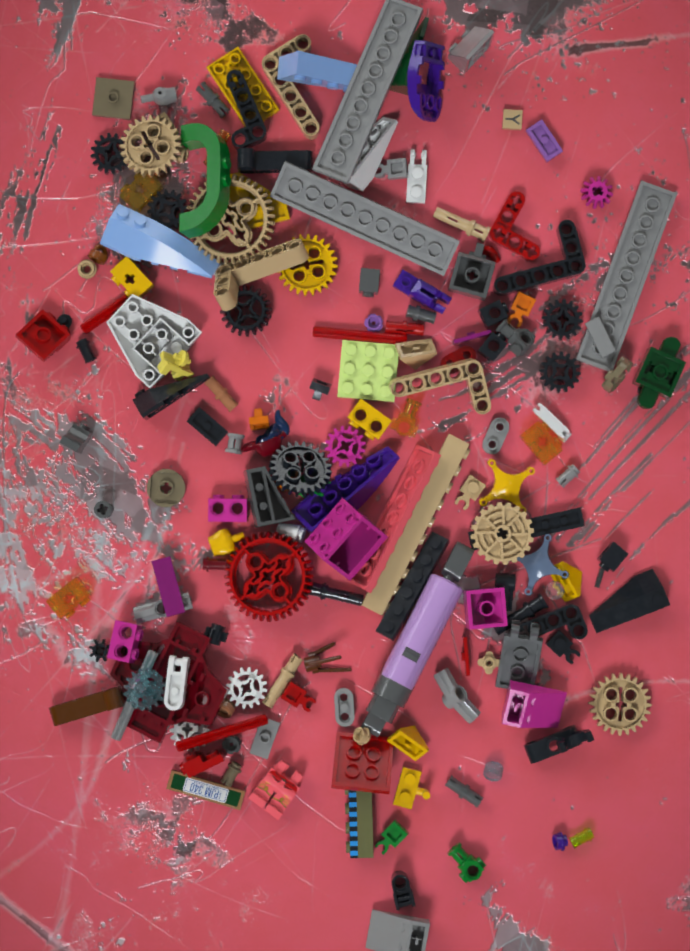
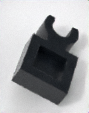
[545,630,580,664]

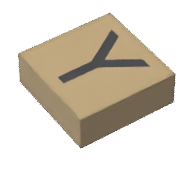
[502,109,523,131]

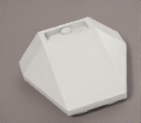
[106,294,202,389]

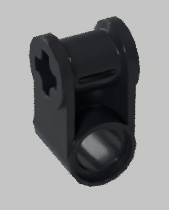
[391,871,415,910]

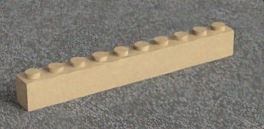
[362,434,471,615]

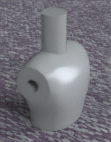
[140,87,177,106]

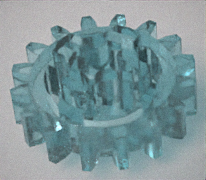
[123,668,166,711]

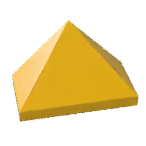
[551,561,582,602]
[387,726,429,761]

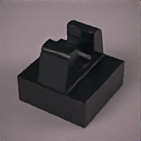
[310,378,332,401]

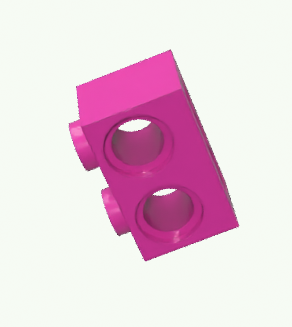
[208,495,248,522]
[107,620,144,663]

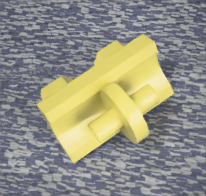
[157,350,194,381]

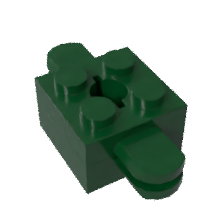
[632,337,686,409]

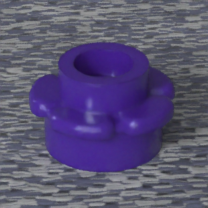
[552,832,568,851]

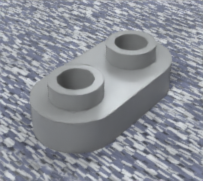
[482,418,509,454]
[334,688,355,727]

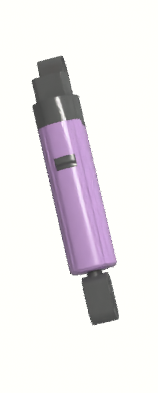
[361,541,474,737]

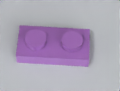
[526,119,563,163]

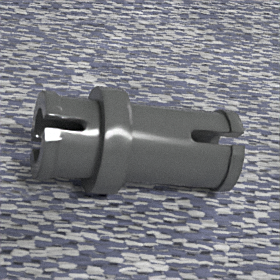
[406,305,437,324]

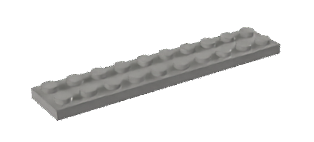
[312,0,423,184]
[269,161,460,276]
[576,180,677,372]

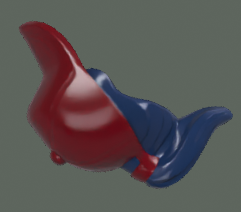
[242,410,290,457]

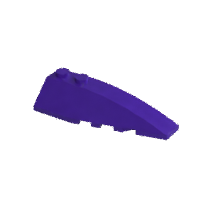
[291,446,400,534]

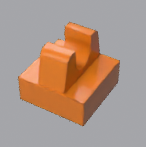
[249,408,270,430]

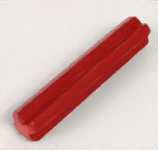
[80,295,128,334]

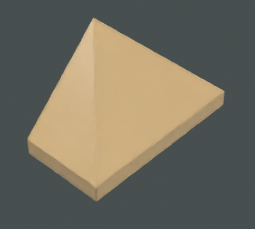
[395,338,437,370]

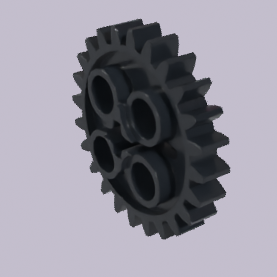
[269,441,332,498]

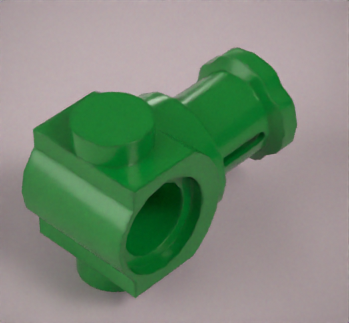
[447,842,487,883]

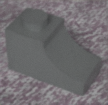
[59,423,92,454]

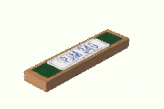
[166,769,246,810]

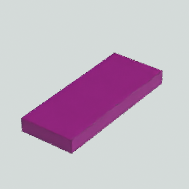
[453,330,491,345]

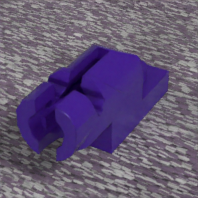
[393,270,452,314]

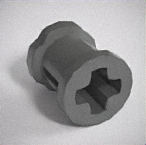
[94,501,113,518]

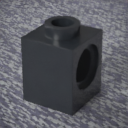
[478,299,509,328]
[477,332,507,363]
[597,542,628,572]

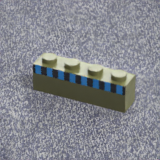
[345,790,374,858]

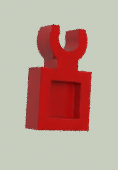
[280,680,316,712]

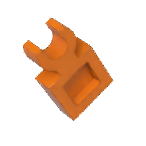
[508,291,536,327]

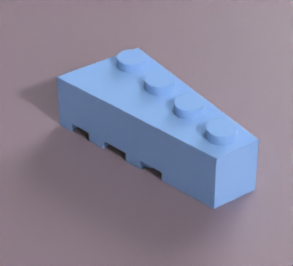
[277,51,357,93]

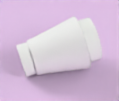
[276,523,306,543]

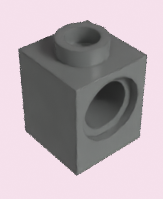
[359,268,380,297]

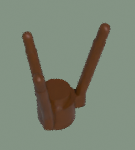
[303,642,352,674]

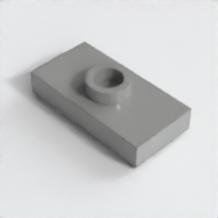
[249,718,280,759]

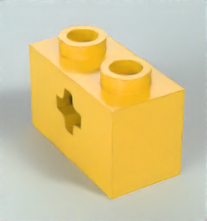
[110,257,154,298]

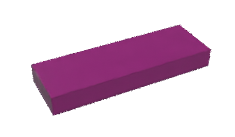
[151,556,185,617]

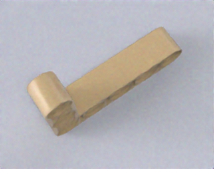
[262,34,320,140]
[213,239,309,311]
[389,358,491,415]

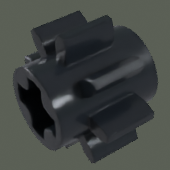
[204,623,228,646]
[89,639,110,662]

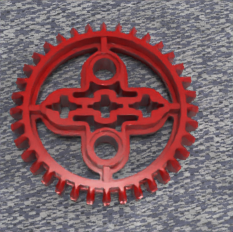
[224,531,314,622]

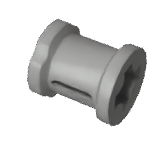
[225,433,245,454]

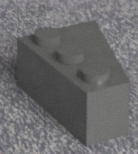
[244,466,295,528]

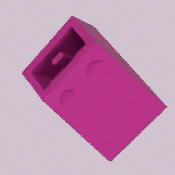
[502,680,567,728]

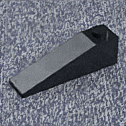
[133,374,210,420]
[589,569,670,633]

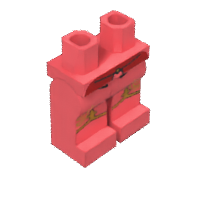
[248,759,304,820]

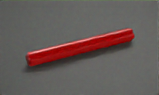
[313,326,407,344]
[175,714,268,752]

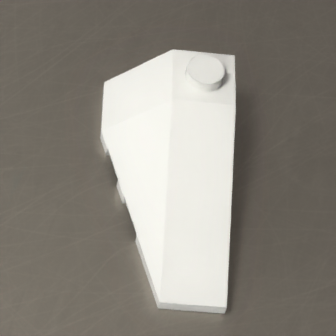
[342,117,398,191]

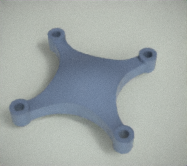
[517,534,570,596]

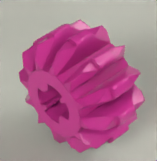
[580,176,613,209]

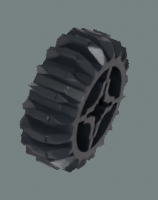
[220,285,272,337]

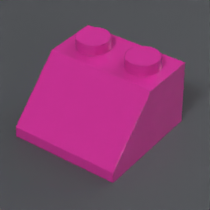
[463,587,508,630]

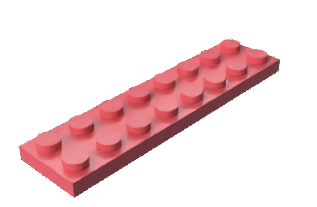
[347,444,441,593]

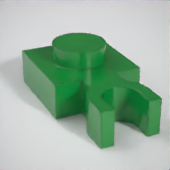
[375,820,409,855]

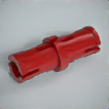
[385,320,424,336]

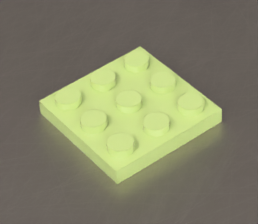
[337,340,399,402]

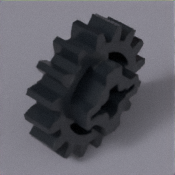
[90,133,128,175]
[147,189,188,229]
[541,299,583,341]
[538,351,581,393]

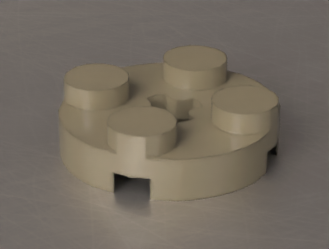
[602,356,633,393]
[147,469,186,507]

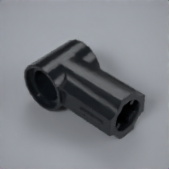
[495,573,516,611]

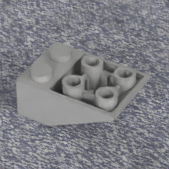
[365,909,430,951]

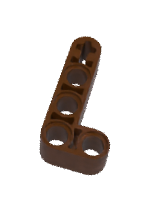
[49,686,126,726]

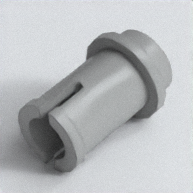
[556,464,580,488]

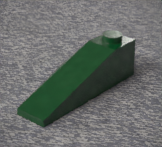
[389,17,429,95]

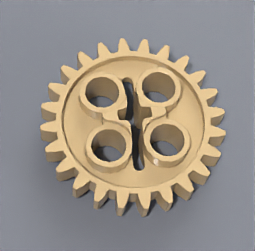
[119,115,182,178]
[588,672,652,736]

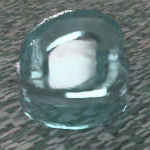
[483,761,504,781]

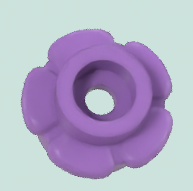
[364,314,383,332]

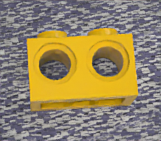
[347,399,392,441]

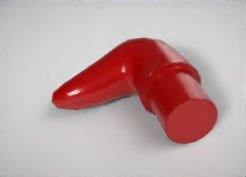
[482,245,501,263]

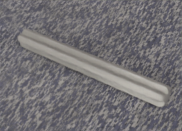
[111,650,158,741]

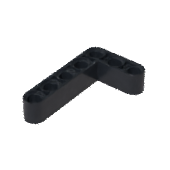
[493,220,586,296]

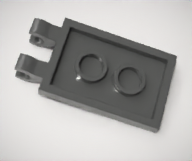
[495,620,543,689]

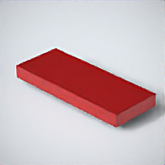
[461,636,470,676]

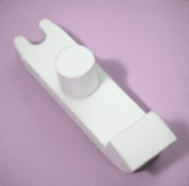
[532,403,572,443]

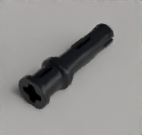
[305,579,364,606]
[493,593,549,636]

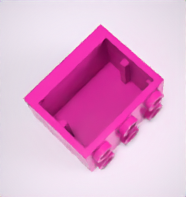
[304,498,388,581]

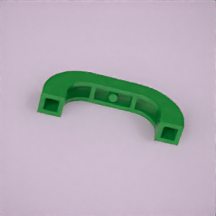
[179,123,231,238]

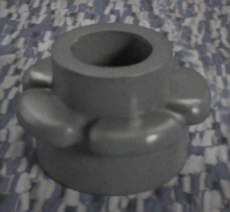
[222,735,241,754]

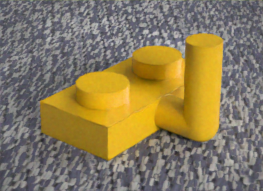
[393,766,430,809]

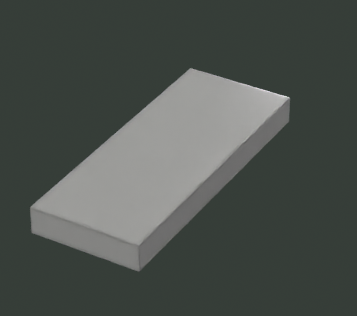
[585,317,616,358]

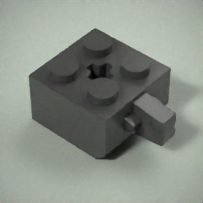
[448,242,496,301]

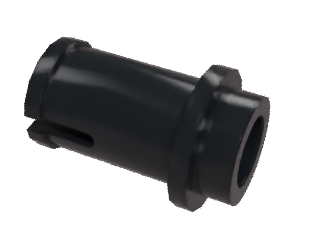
[76,338,97,364]

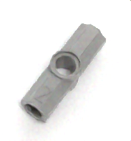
[133,592,193,624]

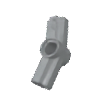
[434,668,481,724]

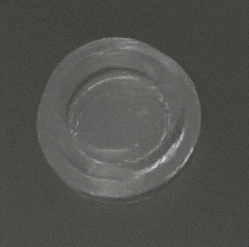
[545,581,564,600]

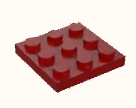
[331,732,394,794]

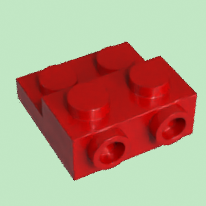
[16,309,71,362]
[179,749,226,778]

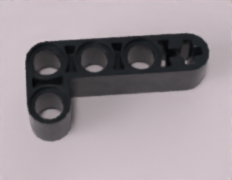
[226,70,267,150]
[237,148,313,174]
[508,604,588,639]

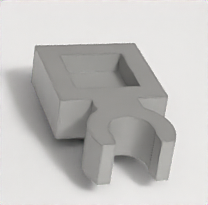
[375,158,408,180]

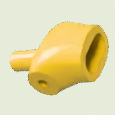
[208,528,245,556]

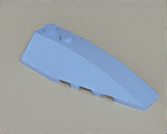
[100,204,220,278]

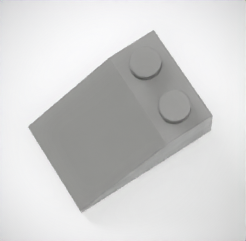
[448,26,495,74]

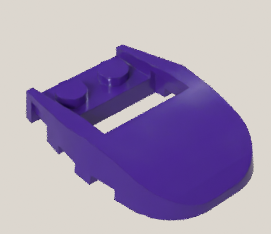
[407,40,445,122]

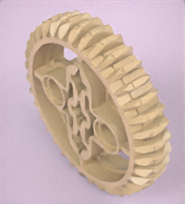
[187,174,276,265]

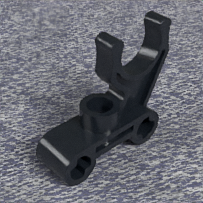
[524,725,594,764]

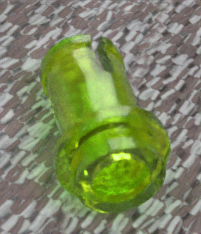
[569,828,595,849]

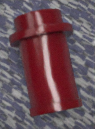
[203,556,226,572]

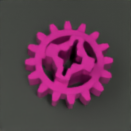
[324,426,366,467]

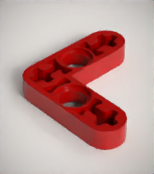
[489,191,540,261]

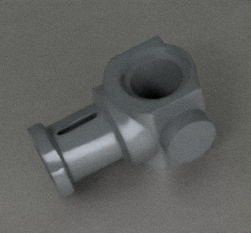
[495,318,536,357]

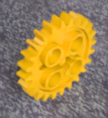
[277,234,338,297]

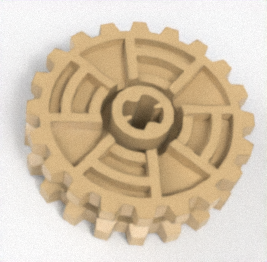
[470,502,534,565]

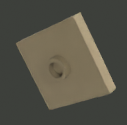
[92,77,135,120]

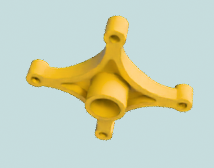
[479,459,535,513]

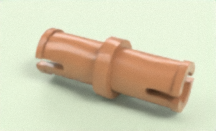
[204,376,238,412]

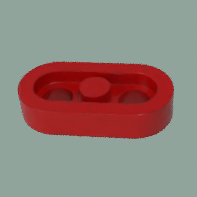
[440,346,476,375]

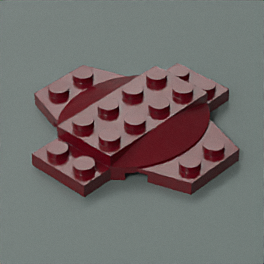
[110,621,229,743]

